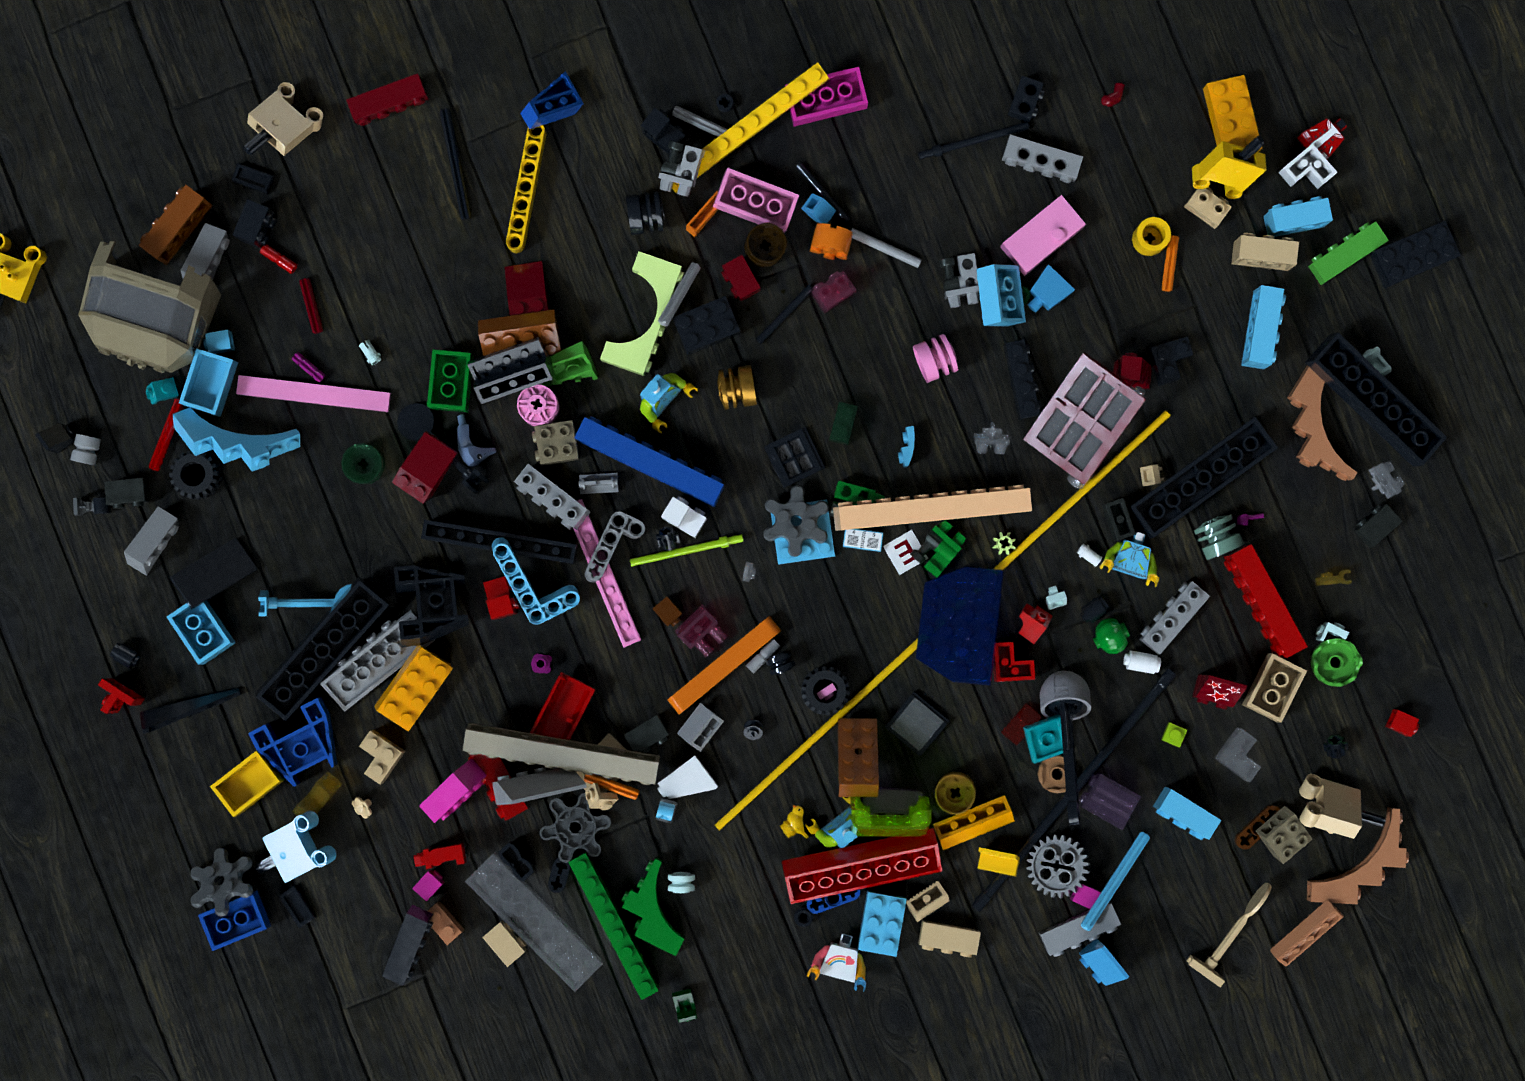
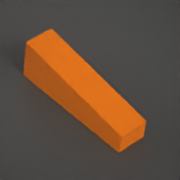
[686,191,718,237]

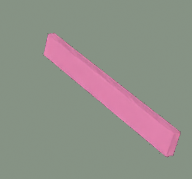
[236,375,391,412]
[573,499,641,648]

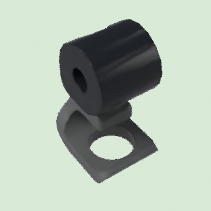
[73,497,111,516]

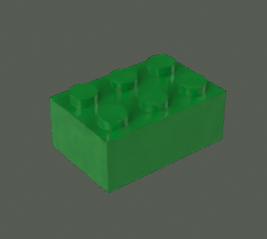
[427,350,474,413]

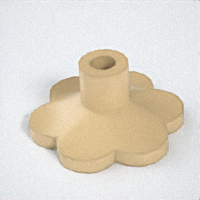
[352,797,372,819]

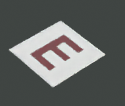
[883,530,929,575]

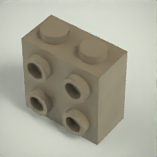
[532,420,580,466]
[1256,806,1312,864]

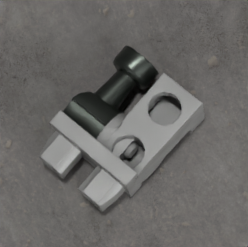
[658,141,705,197]
[939,253,979,308]

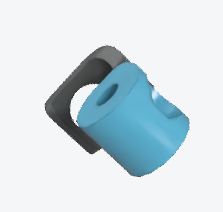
[656,798,677,823]

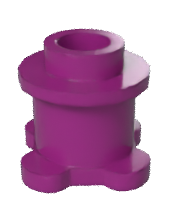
[531,654,552,674]

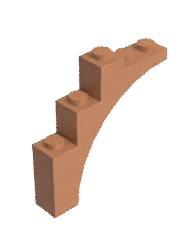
[1287,365,1357,481]
[1307,807,1409,904]

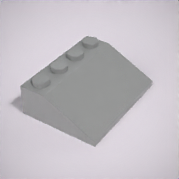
[492,767,587,805]

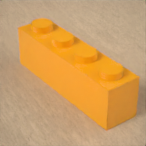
[933,795,1015,850]

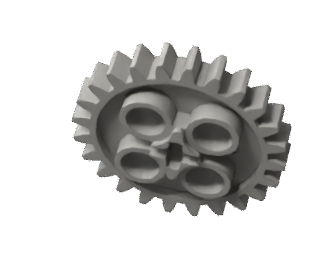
[1026,835,1090,898]

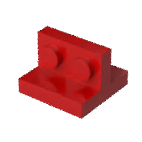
[98,678,145,714]

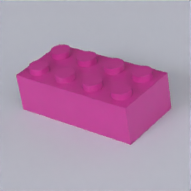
[785,67,868,127]

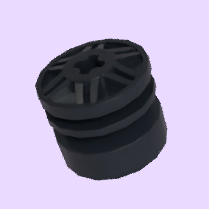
[626,191,665,235]

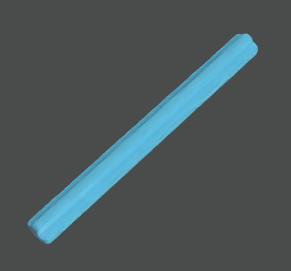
[1081,832,1150,931]

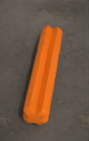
[1162,235,1179,292]
[584,774,639,800]

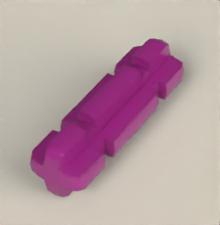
[292,352,325,382]

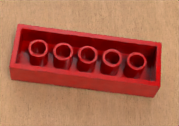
[1224,544,1308,658]

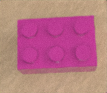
[419,758,487,823]

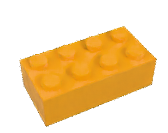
[1203,75,1262,152]
[374,645,453,732]

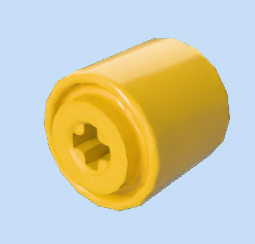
[1132,217,1171,256]

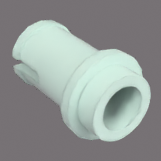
[359,340,381,365]

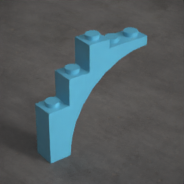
[173,407,300,472]

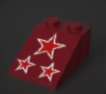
[1192,675,1247,710]

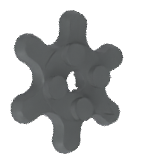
[763,485,829,557]
[539,793,611,863]
[191,848,253,917]

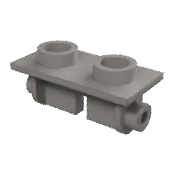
[579,473,619,494]

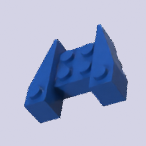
[248,696,337,787]

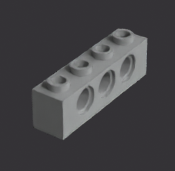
[1002,135,1083,183]

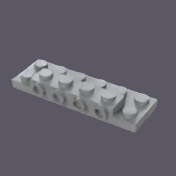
[320,610,435,712]

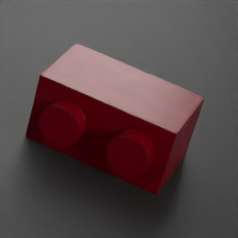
[721,255,761,302]

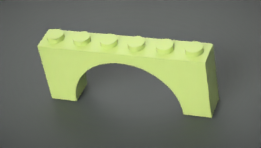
[600,251,684,376]

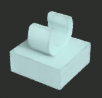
[1046,585,1067,610]

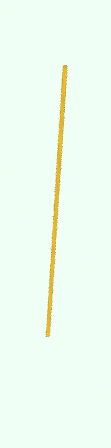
[715,410,1170,831]

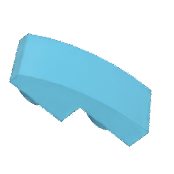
[898,426,915,468]

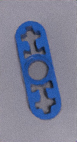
[806,889,860,914]

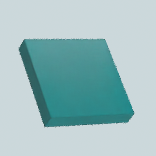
[1023,714,1063,764]

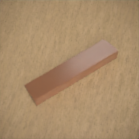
[1270,900,1344,966]

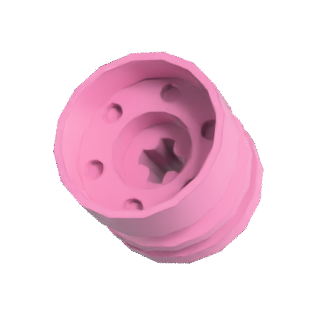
[913,334,958,383]
[517,385,560,426]

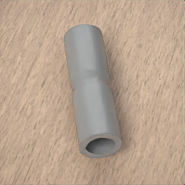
[746,638,780,673]

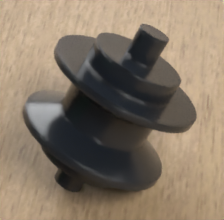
[743,719,763,740]

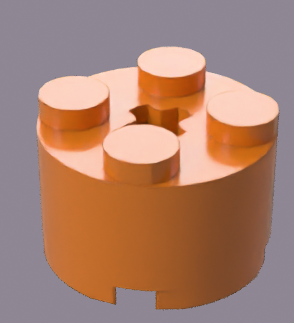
[810,223,853,260]

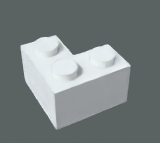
[1279,143,1337,189]
[661,496,707,538]

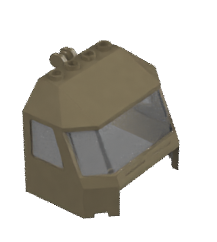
[78,241,221,373]

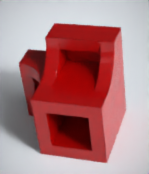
[1019,603,1053,644]

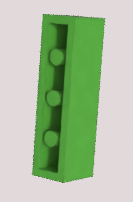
[1308,222,1389,285]

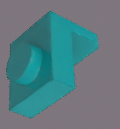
[146,378,179,405]

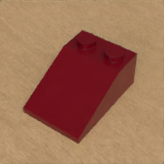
[504,261,550,316]
[392,431,458,504]

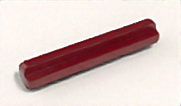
[299,278,323,334]

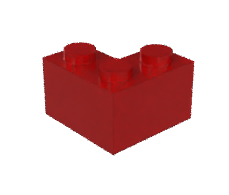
[483,576,519,620]
[992,642,1035,682]

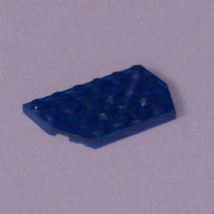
[916,567,1004,686]

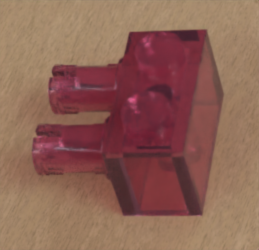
[811,271,856,313]
[675,604,728,657]

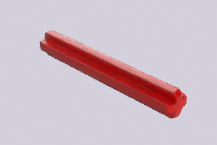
[149,398,184,471]

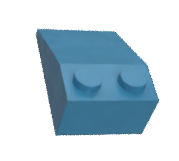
[1079,939,1129,986]

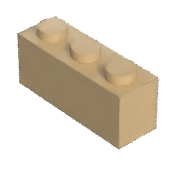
[918,920,981,958]

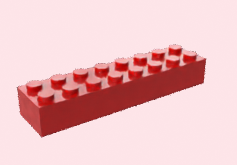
[782,828,942,904]

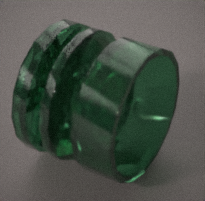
[341,443,385,484]

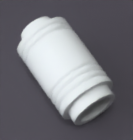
[1123,650,1161,674]

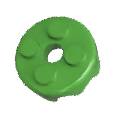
[1311,638,1363,687]

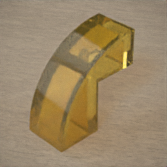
[292,772,342,823]

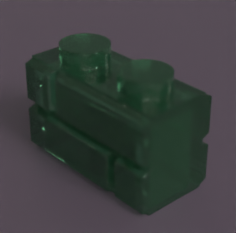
[829,402,858,445]

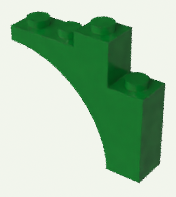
[621,857,685,956]

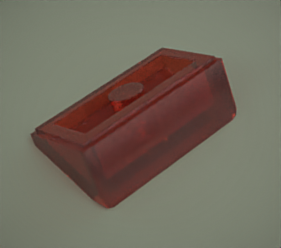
[1001,704,1042,746]

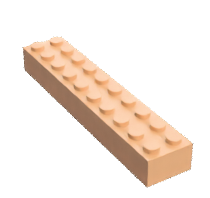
[833,485,1032,531]

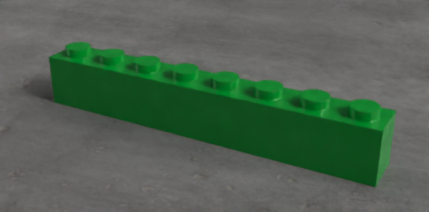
[568,851,660,1000]

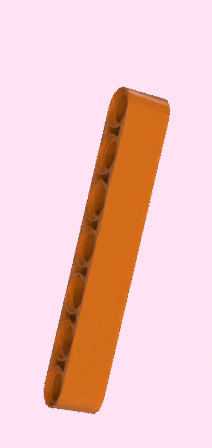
[667,616,782,715]

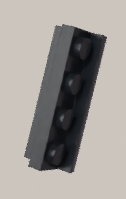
[467,337,553,404]

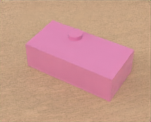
[713,168,799,233]
[1000,195,1086,276]

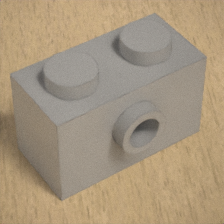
[677,703,724,752]

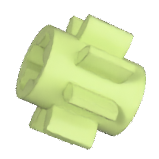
[992,532,1016,555]

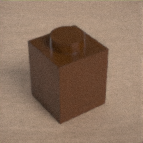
[653,597,682,627]

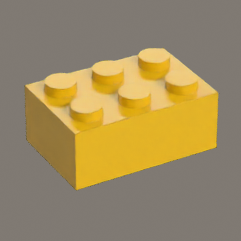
[210,751,284,817]

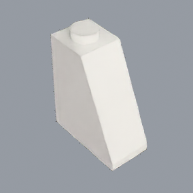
[657,755,718,799]

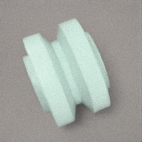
[668,872,695,893]

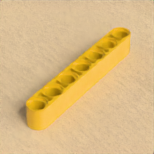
[506,125,546,253]

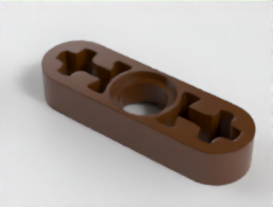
[1235,805,1280,850]

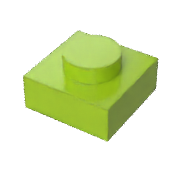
[1161,722,1187,748]

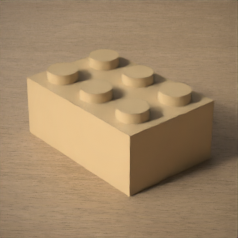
[1231,233,1299,271]
[1242,653,1307,723]

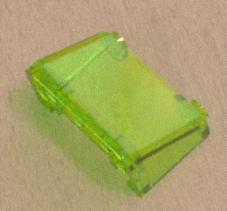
[850,797,931,837]

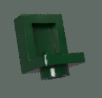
[672,988,697,1023]

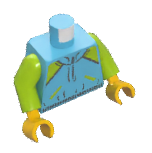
[640,373,698,433]
[1100,532,1159,587]
[805,797,866,848]

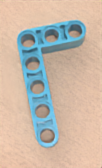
[492,538,580,625]

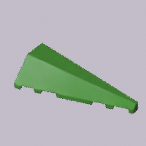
[538,341,598,386]

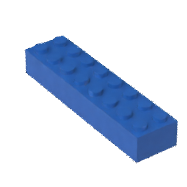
[574,416,724,508]

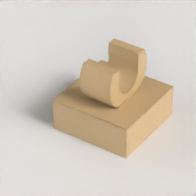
[1140,464,1164,486]

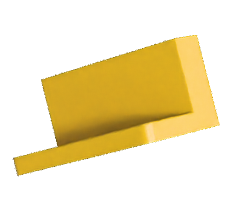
[978,847,1020,877]

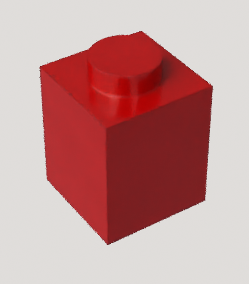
[1385,709,1419,737]

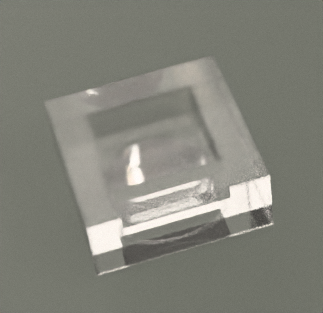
[742,562,757,583]

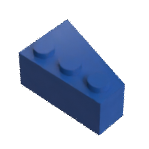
[520,71,584,130]

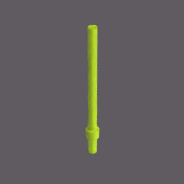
[630,534,744,567]

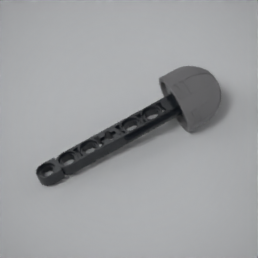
[1040,671,1091,825]

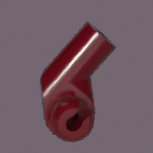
[1101,83,1125,107]

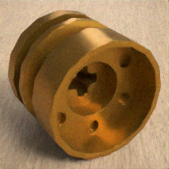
[717,365,757,410]
[935,772,976,815]

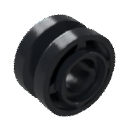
[765,651,796,675]

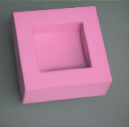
[816,683,837,701]

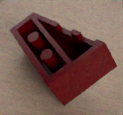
[1113,353,1152,389]

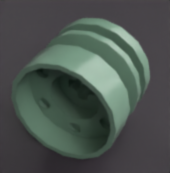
[1194,514,1244,560]

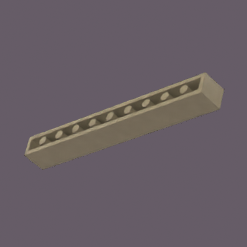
[463,723,660,785]

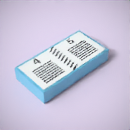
[843,529,883,552]

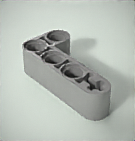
[584,512,645,583]

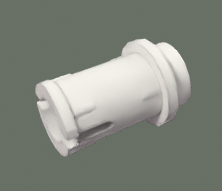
[1077,544,1102,567]

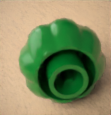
[1093,618,1130,654]

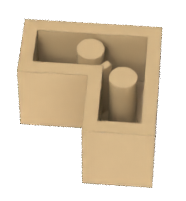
[359,730,405,784]

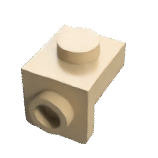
[585,783,619,810]

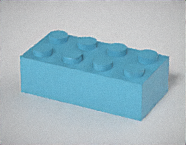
[1241,285,1286,369]

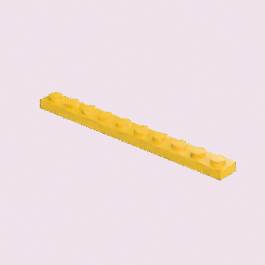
[672,62,830,193]

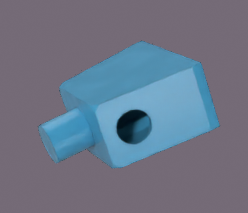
[1028,265,1075,313]

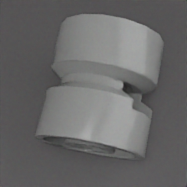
[70,434,101,466]

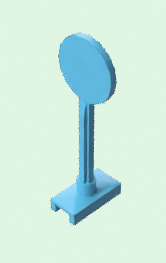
[258,584,352,616]

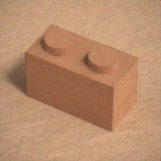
[428,901,465,945]

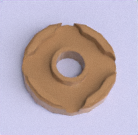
[1037,755,1066,794]

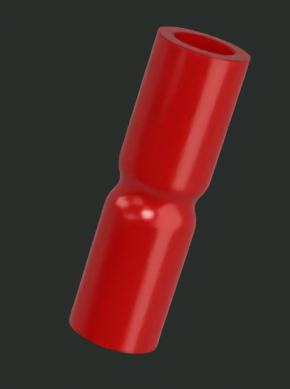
[260,244,298,274]

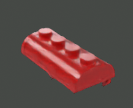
[530,672,595,740]

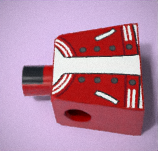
[1297,119,1347,160]

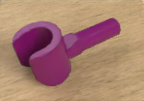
[1237,513,1264,526]

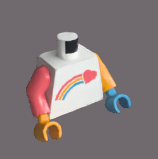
[807,934,866,992]

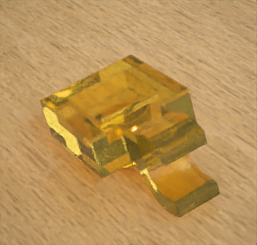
[1315,570,1352,586]

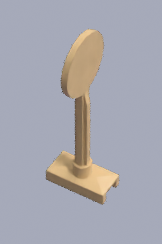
[1186,883,1272,988]

